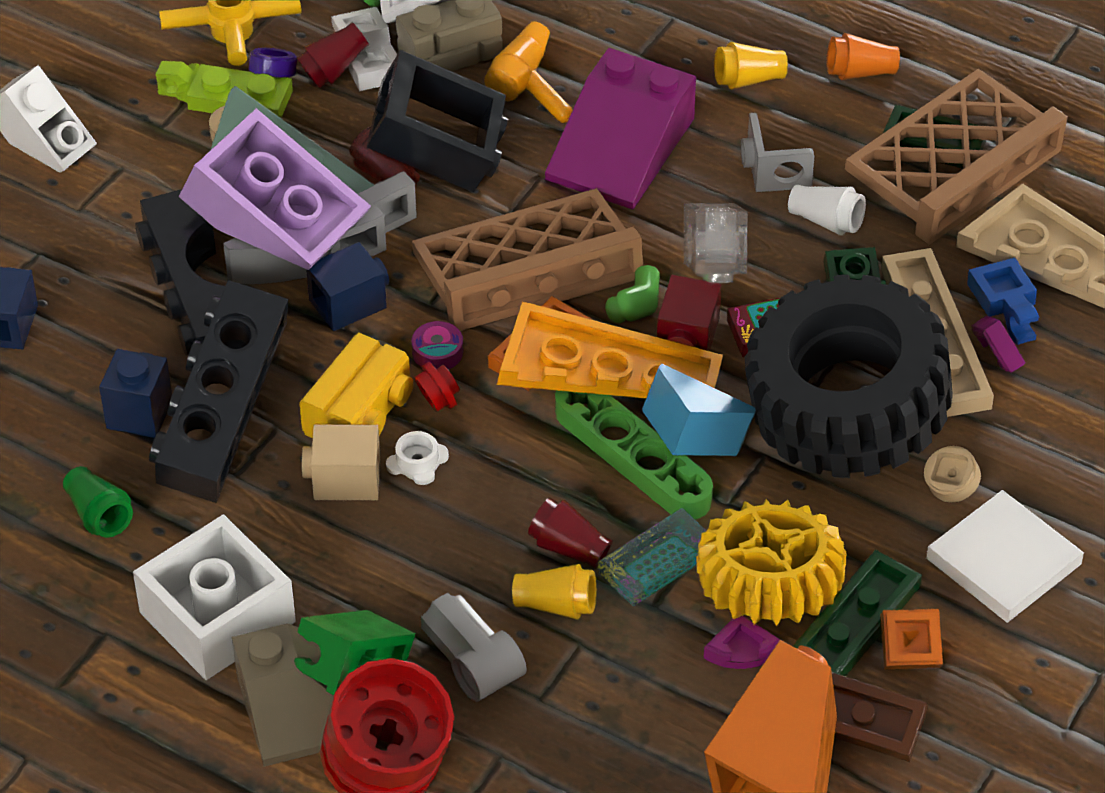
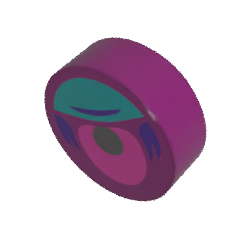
[411,321,464,369]

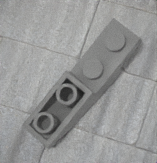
[223,171,417,284]

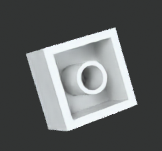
[133,514,296,680]

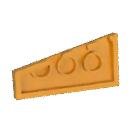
[497,301,723,398]

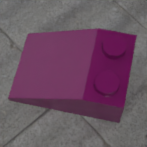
[545,48,696,210]

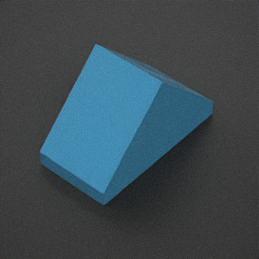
[642,363,756,456]

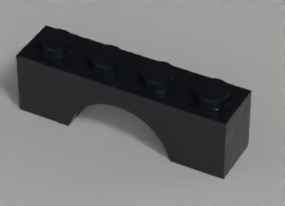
[135,189,247,356]

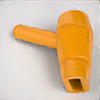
[484,21,573,123]

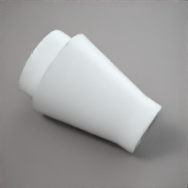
[788,185,866,235]

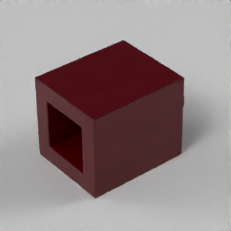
[657,275,722,351]

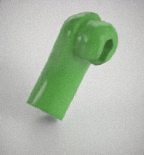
[605,265,660,324]

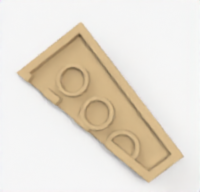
[956,183,1105,308]

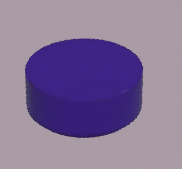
[249,48,297,77]

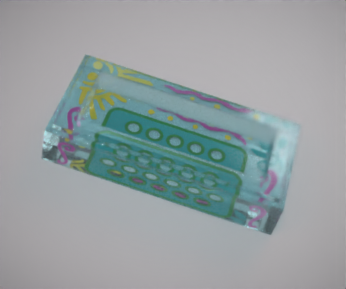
[598,508,707,607]

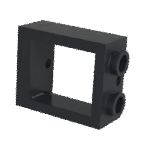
[366,50,508,192]

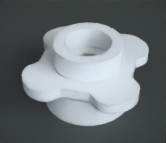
[386,431,449,485]

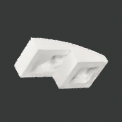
[331,7,397,91]

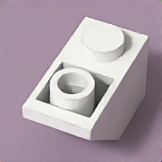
[0,65,97,172]

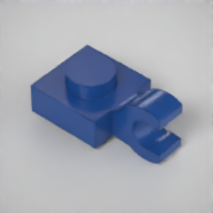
[967,258,1039,345]

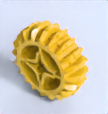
[696,499,846,627]

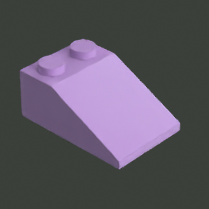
[179,108,371,270]

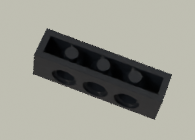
[149,280,288,503]

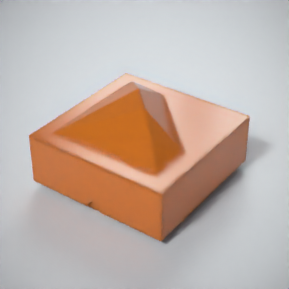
[880,609,943,670]

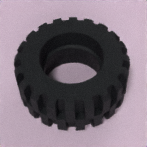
[745,274,953,478]

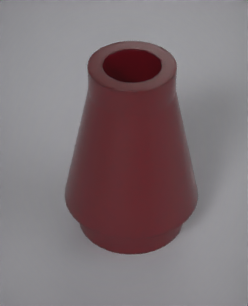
[297,22,370,89]
[528,497,613,569]

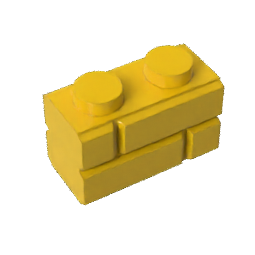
[299,332,413,438]

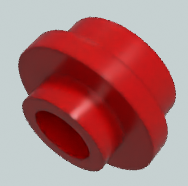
[414,361,460,412]

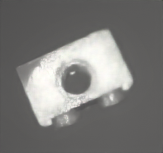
[684,203,748,283]

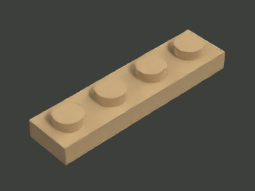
[881,248,994,417]

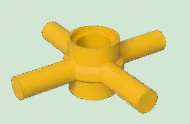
[159,0,301,66]

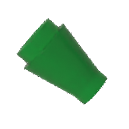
[63,466,133,538]

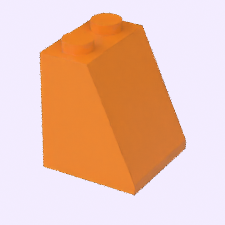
[704,640,837,793]

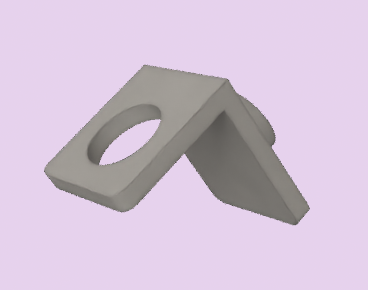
[741,113,815,192]

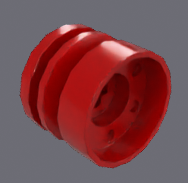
[320,658,454,793]

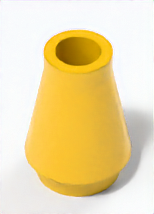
[714,42,788,89]
[512,564,597,620]

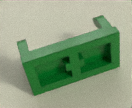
[294,610,416,695]

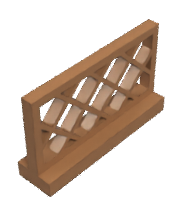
[845,68,1068,245]
[412,188,643,331]

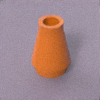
[827,33,900,80]

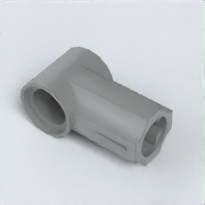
[421,593,527,702]

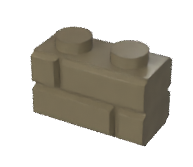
[396,0,502,72]

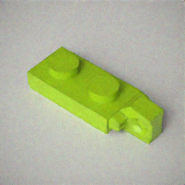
[156,61,293,118]

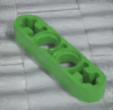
[555,390,713,520]

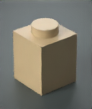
[302,424,381,500]

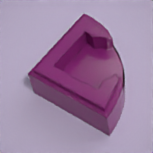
[971,316,1026,373]
[704,616,780,669]

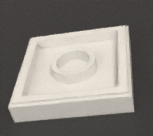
[926,490,1084,623]

